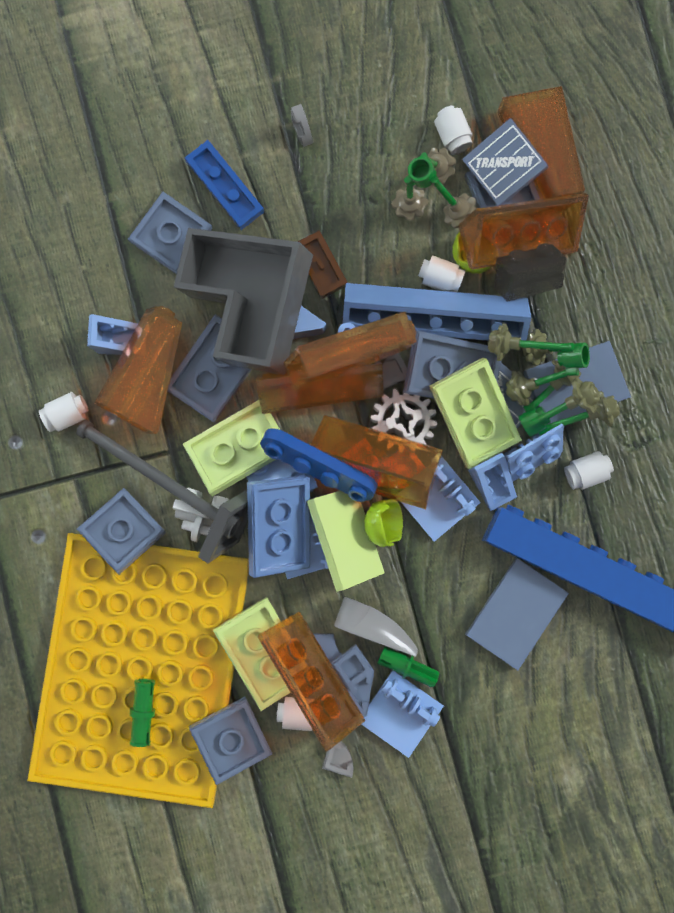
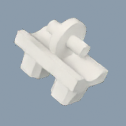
[173,488,229,542]

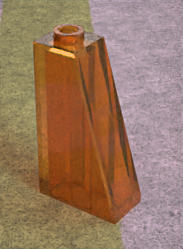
[498,86,585,208]
[94,306,182,434]
[283,312,417,392]

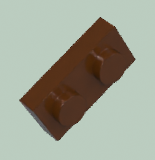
[298,230,348,299]

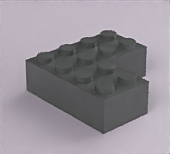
[174,228,313,375]

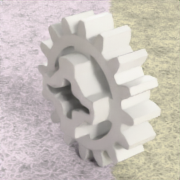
[371,389,437,456]

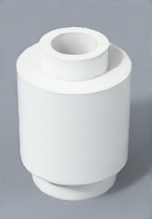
[434,106,473,155]
[418,255,465,292]
[39,392,89,432]
[564,451,614,490]
[277,697,322,731]

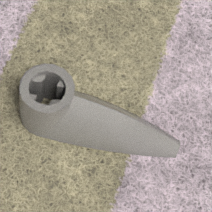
[334,597,418,656]

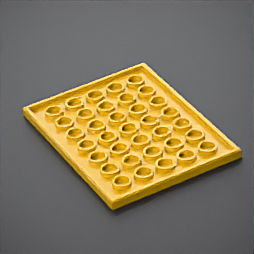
[27,533,249,808]

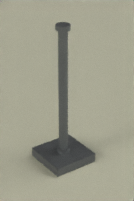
[76,420,248,563]

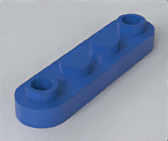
[260,428,378,502]

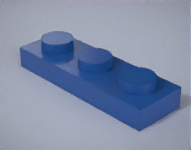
[185,140,264,230]

